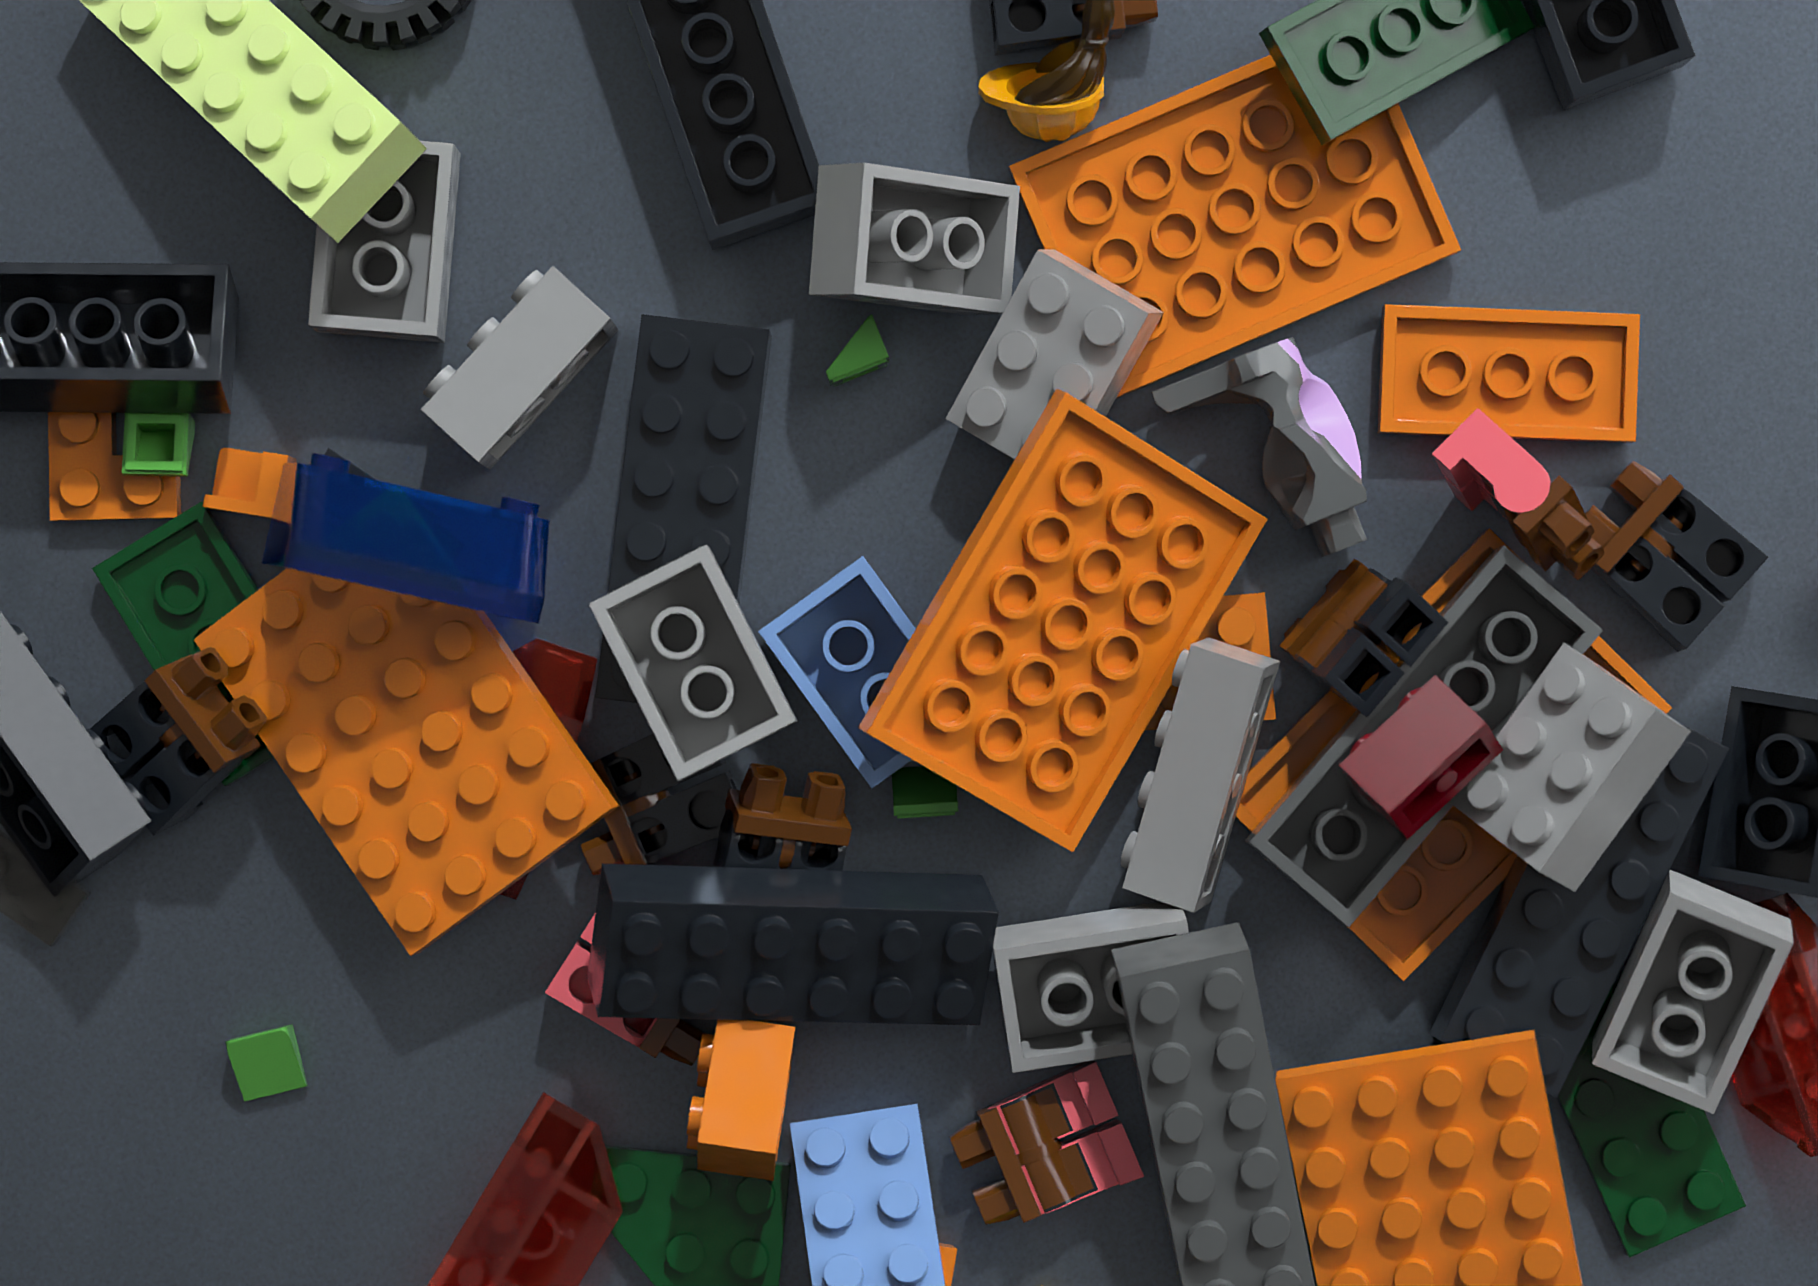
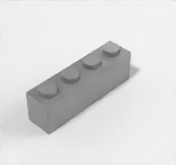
[1121,637,1280,913]

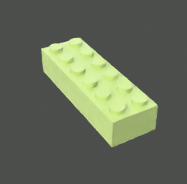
[79,0,427,243]

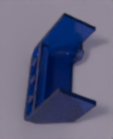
[262,453,550,624]

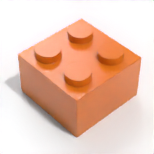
[687,1020,795,1181]

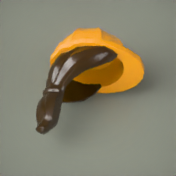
[978,0,1115,142]

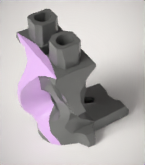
[1151,337,1367,557]

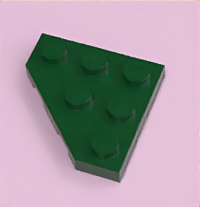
[593,1145,791,1286]

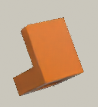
[203,447,297,521]

